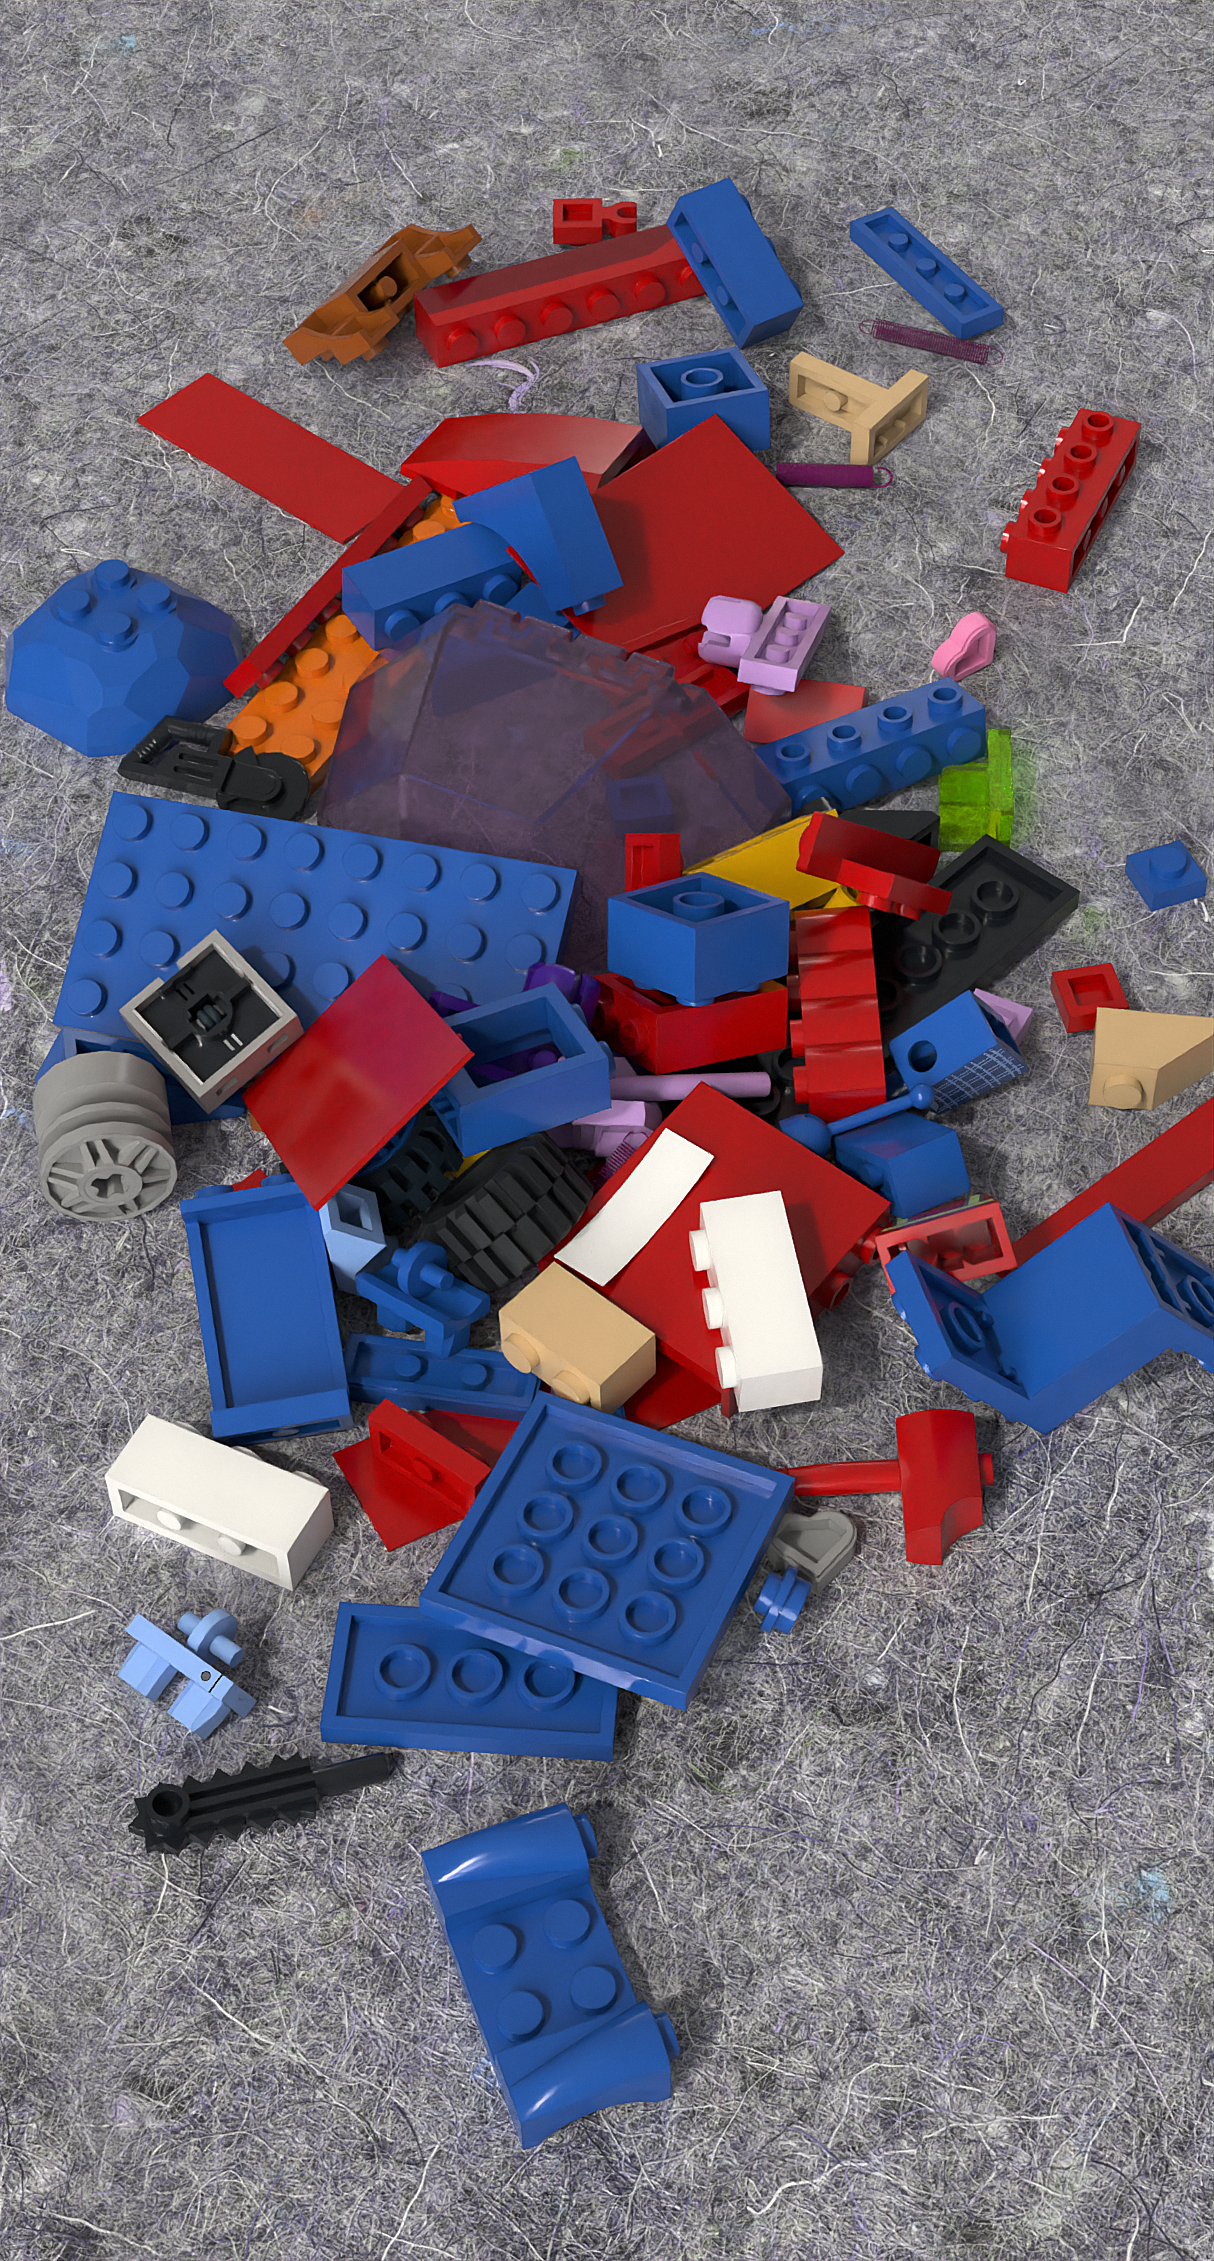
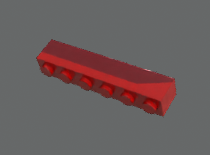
[413,224,707,369]

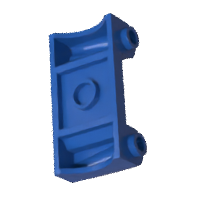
[421,1802,680,2150]

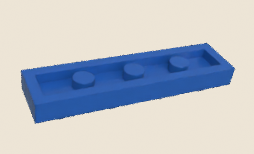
[850,206,1004,341]

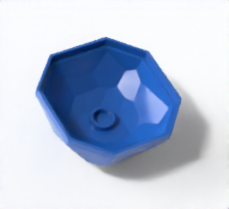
[5,559,243,758]

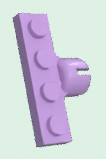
[698,595,832,695]

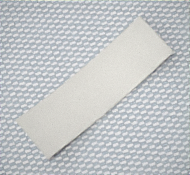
[554,1128,714,1287]

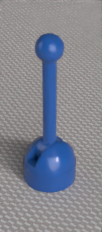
[779,1083,935,1158]

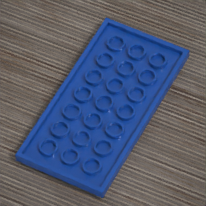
[52,791,583,1089]

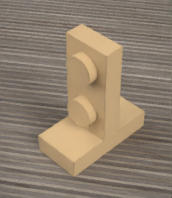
[788,351,929,466]

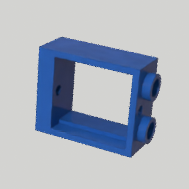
[428,982,617,1157]

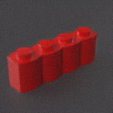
[787,905,887,1122]

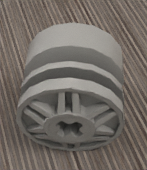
[32,1051,178,1222]

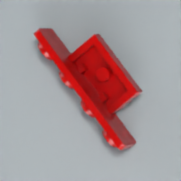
[796,811,953,921]

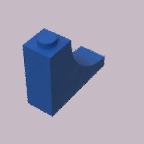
[452,455,624,616]

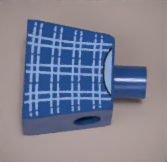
[885,990,1030,1115]

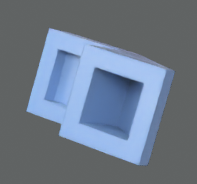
[319,1183,399,1297]

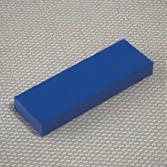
[344,1332,544,1422]

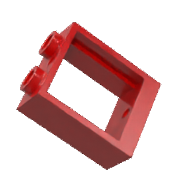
[590,972,788,1075]

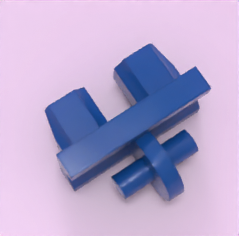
[356,1239,490,1359]

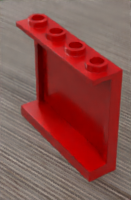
[538,1080,891,1419]

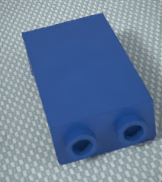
[179,1173,356,1448]

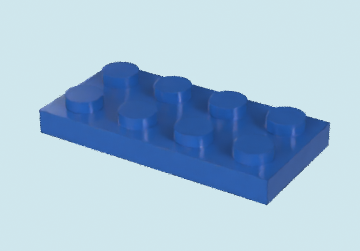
[320,1602,620,1762]

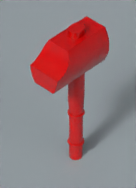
[772,1409,994,1565]

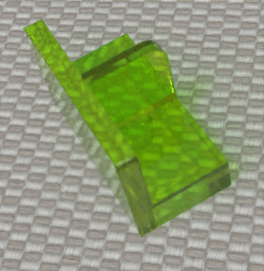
[938,729,1014,852]

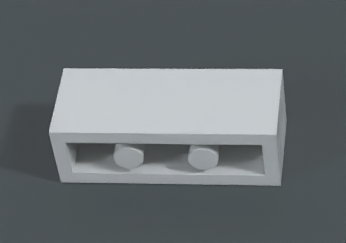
[689,1191,823,1413]
[105,1413,334,1591]

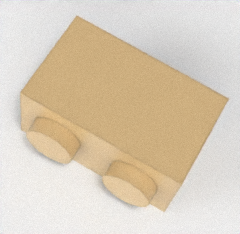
[499,1261,656,1415]

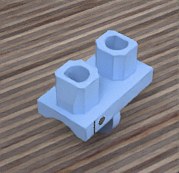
[117,1608,257,1740]

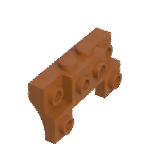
[282,223,482,366]

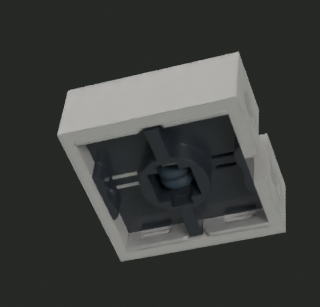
[118,929,304,1115]

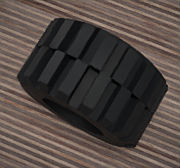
[417,1131,594,1294]

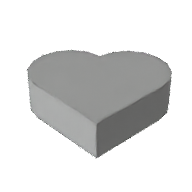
[766,1510,857,1596]

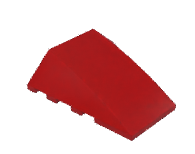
[400,413,658,500]

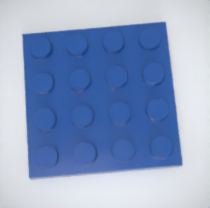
[419,1390,795,1711]

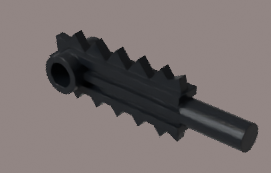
[128,1752,389,1857]

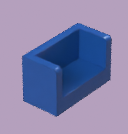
[831,1110,971,1219]

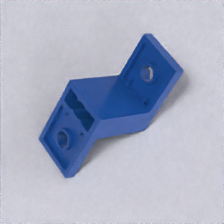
[885,1202,1214,1435]

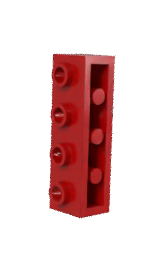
[1000,408,1141,594]

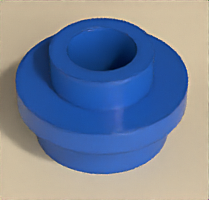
[752,1564,812,1635]

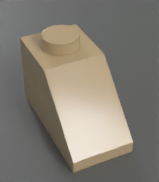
[1088,1007,1214,1111]

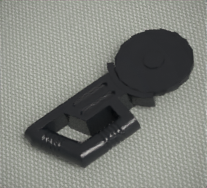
[117,715,311,821]

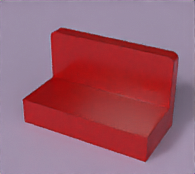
[743,678,870,744]

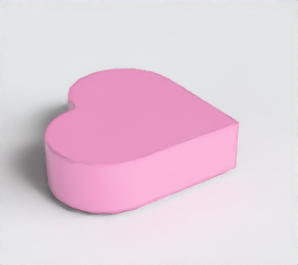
[931,611,996,681]

